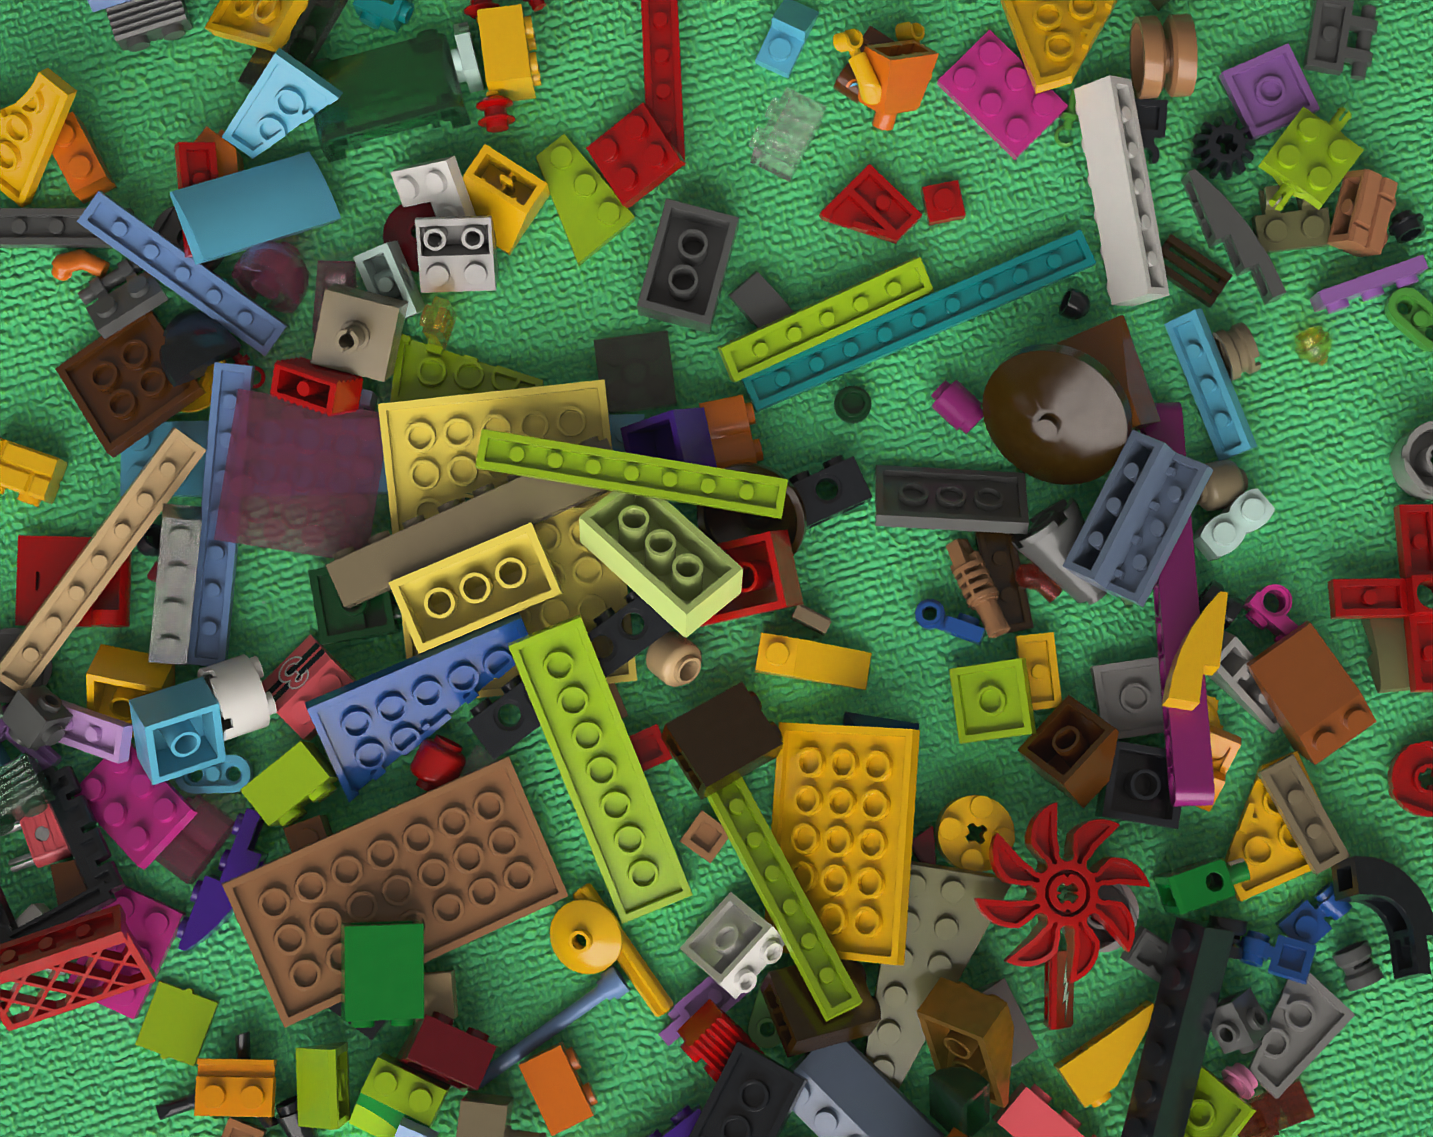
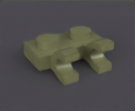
[1251,185,1331,253]

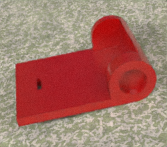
[15,535,132,628]

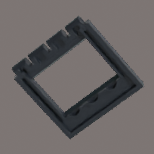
[0,765,125,944]

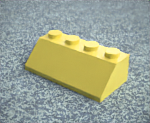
[388,522,564,654]

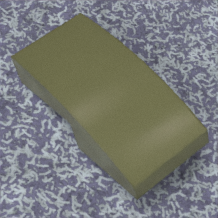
[1361,618,1410,693]

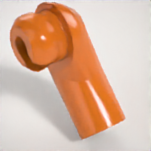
[51,249,110,281]

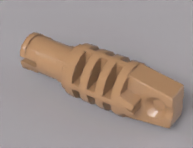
[946,538,1011,638]

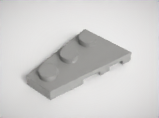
[1248,973,1355,1099]

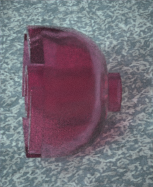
[232,241,309,313]

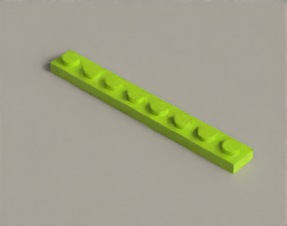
[475,429,788,519]
[707,777,863,1022]

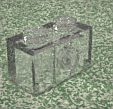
[749,87,827,182]

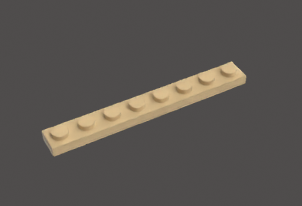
[0,427,206,692]

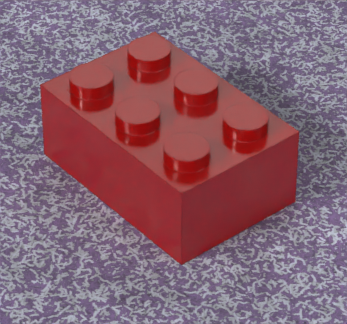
[700,530,804,627]

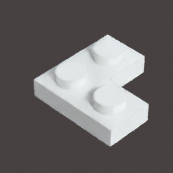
[390,156,476,217]

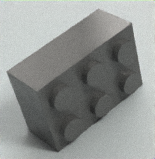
[637,198,739,333]

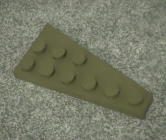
[864,861,1011,1089]

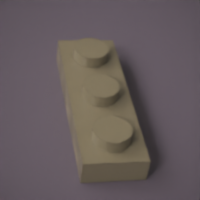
[1257,754,1350,874]

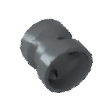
[1332,940,1384,991]

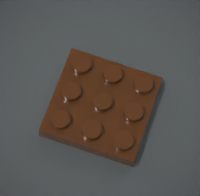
[55,310,206,458]

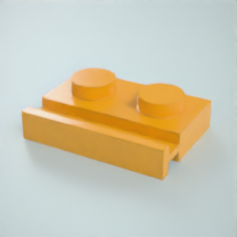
[194,1058,277,1117]

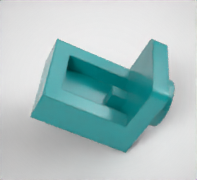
[353,0,414,33]

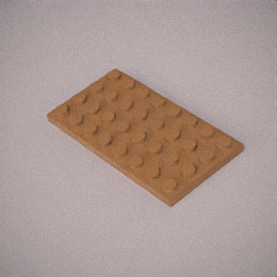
[221,756,568,1028]

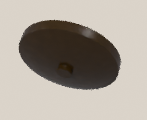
[982,344,1132,485]

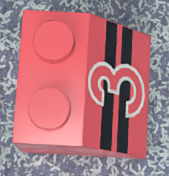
[262,634,357,741]

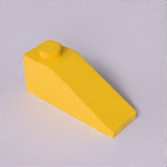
[754,632,872,690]
[1054,1000,1154,1108]

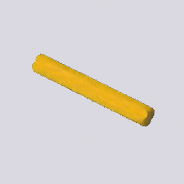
[573,883,674,1017]

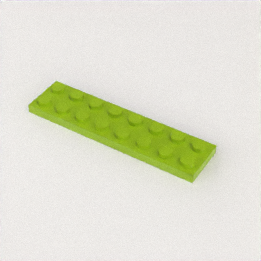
[508,614,693,924]

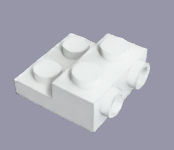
[680,892,785,999]

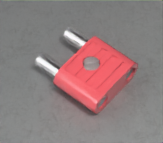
[0,801,71,872]

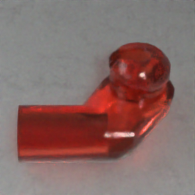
[1015,563,1062,603]

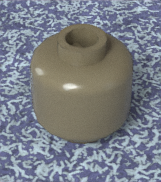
[1197,459,1248,511]

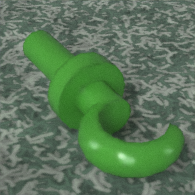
[1054,90,1079,147]

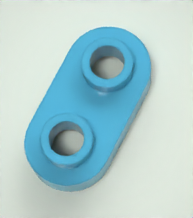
[175,755,253,794]

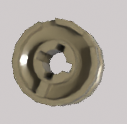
[1212,322,1261,381]

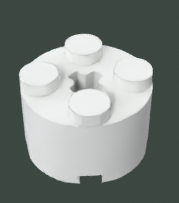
[198,654,277,741]

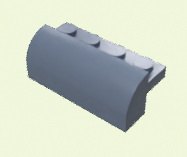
[1063,430,1213,607]

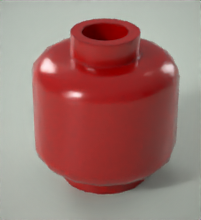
[410,734,466,791]

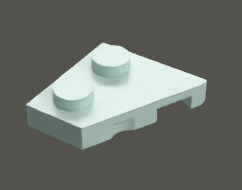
[451,22,484,93]

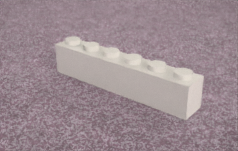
[1074,75,1170,307]

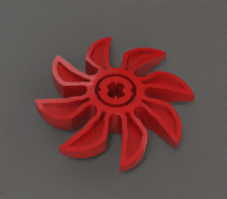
[974,802,1150,983]

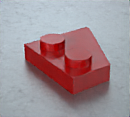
[819,164,922,244]

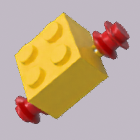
[464,0,542,133]

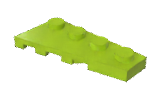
[390,334,544,402]

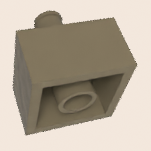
[310,283,408,382]
[456,1091,546,1137]

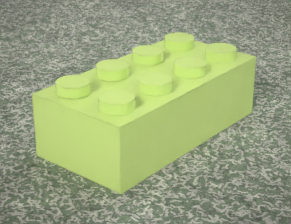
[579,491,743,638]

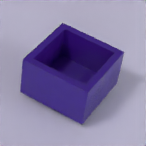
[620,407,717,467]

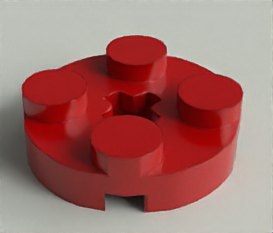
[1388,741,1433,817]

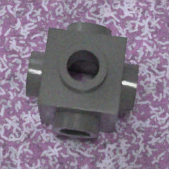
[1211,988,1272,1054]

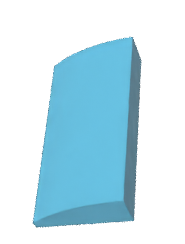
[170,151,341,265]

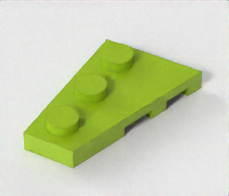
[536,134,635,266]
[1184,1065,1256,1137]

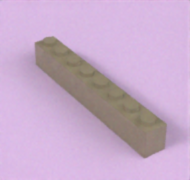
[326,436,612,608]

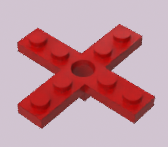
[1328,504,1433,693]

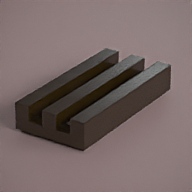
[1161,234,1233,308]

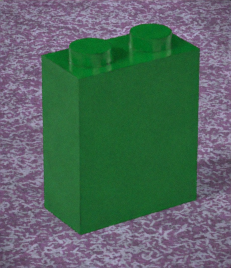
[341,920,424,1028]

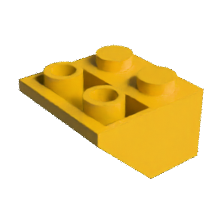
[463,144,550,255]

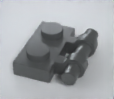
[1303,0,1378,80]
[78,258,169,339]

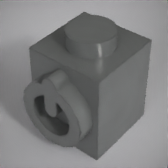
[1,685,73,751]

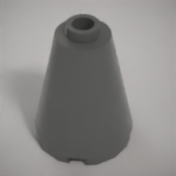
[1011,498,1107,605]

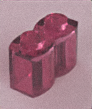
[155,794,235,884]

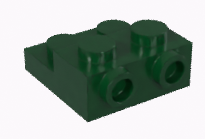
[308,567,402,646]

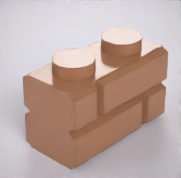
[1327,169,1398,257]

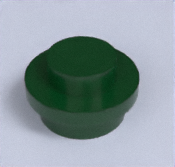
[834,386,871,423]

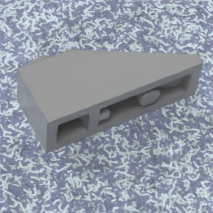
[1207,631,1280,734]

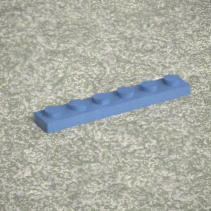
[77,191,288,356]

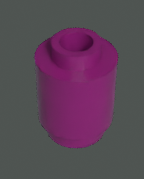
[931,379,984,434]

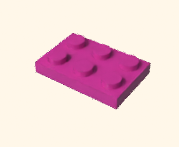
[937,29,1068,160]
[74,742,198,870]
[67,885,186,1019]

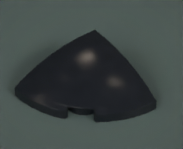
[159,307,242,387]

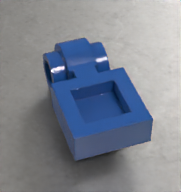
[915,599,986,646]
[1275,882,1352,945]
[1239,930,1317,985]

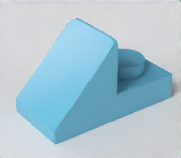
[755,0,819,79]

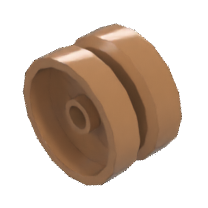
[1130,13,1198,99]

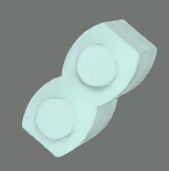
[1193,488,1275,561]

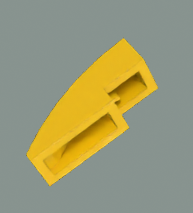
[1161,591,1228,711]

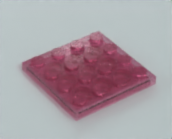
[214,389,384,558]

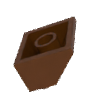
[1018,695,1119,809]

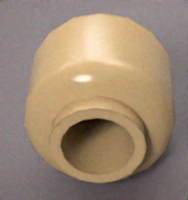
[645,631,702,687]

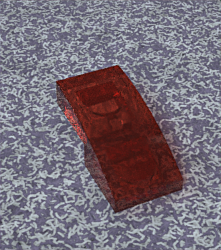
[1238,1078,1315,1137]

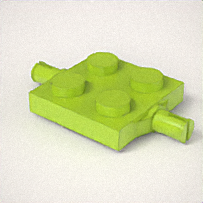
[1258,106,1364,211]

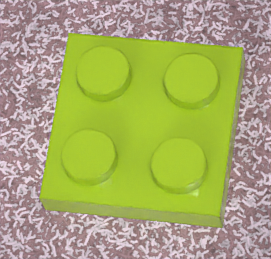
[949,658,1036,744]

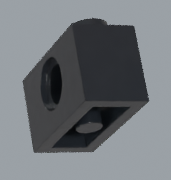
[788,455,872,530]

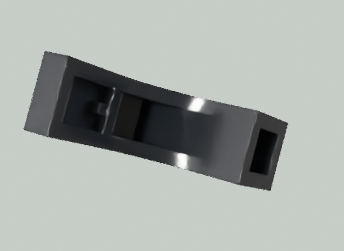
[1331,856,1433,980]

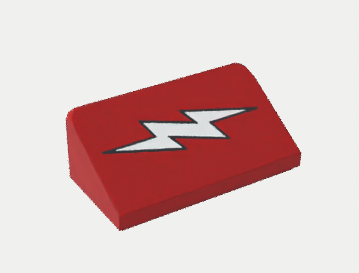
[1044,950,1074,1030]

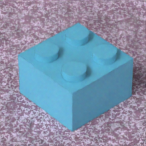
[129,677,226,785]

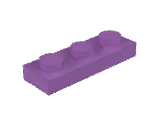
[1310,254,1428,314]

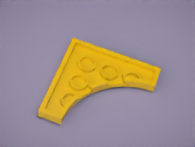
[0,68,77,208]

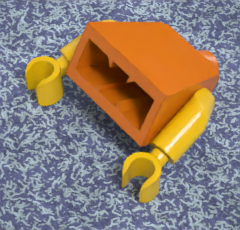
[833,21,939,131]

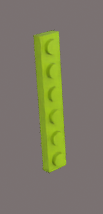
[717,256,934,382]

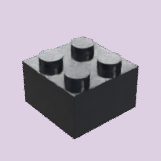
[1095,741,1182,829]

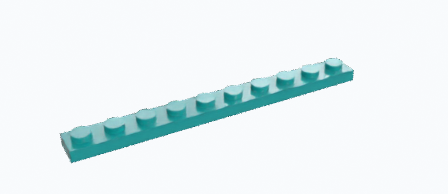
[741,229,1096,413]

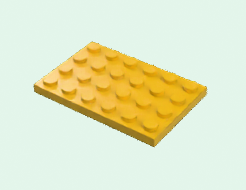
[765,722,920,965]

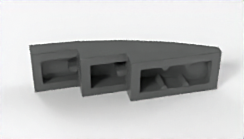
[1181,169,1286,305]

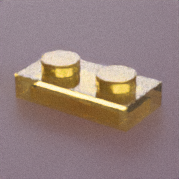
[420,296,457,350]

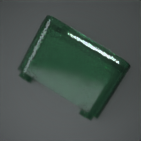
[309,29,471,162]

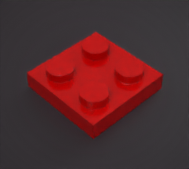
[586,102,686,209]

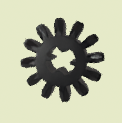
[1191,116,1255,180]

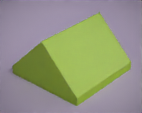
[296,1042,351,1130]

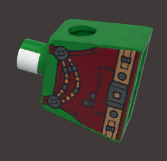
[1153,857,1250,915]

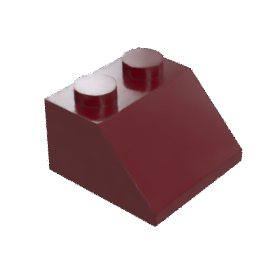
[395,1011,497,1092]

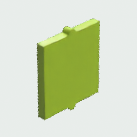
[135,981,219,1066]

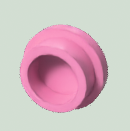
[1221,1063,1258,1100]

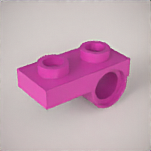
[1243,584,1298,643]

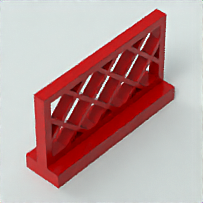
[0,904,156,1032]

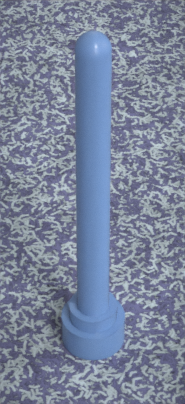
[479,965,630,1088]

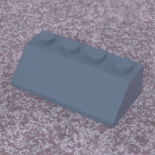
[789,1041,944,1137]

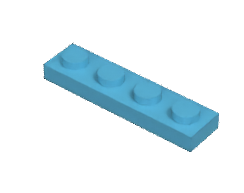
[1164,308,1257,460]

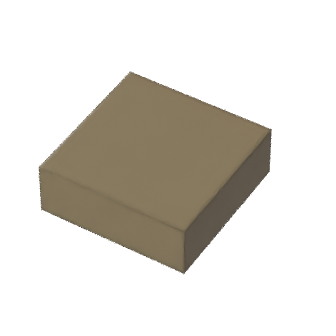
[791,605,832,636]

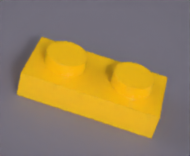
[1015,632,1062,711]

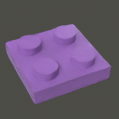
[1219,43,1320,140]

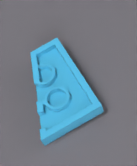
[222,48,343,159]

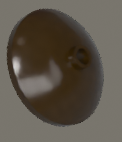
[697,462,807,556]

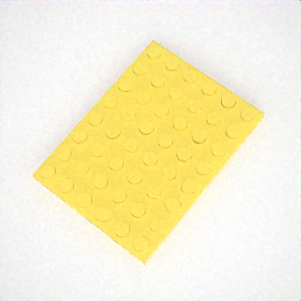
[378,379,638,698]

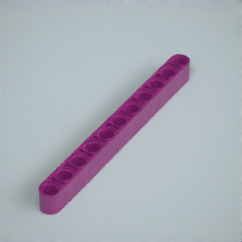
[1140,402,1215,807]

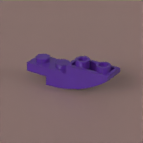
[177,808,268,951]

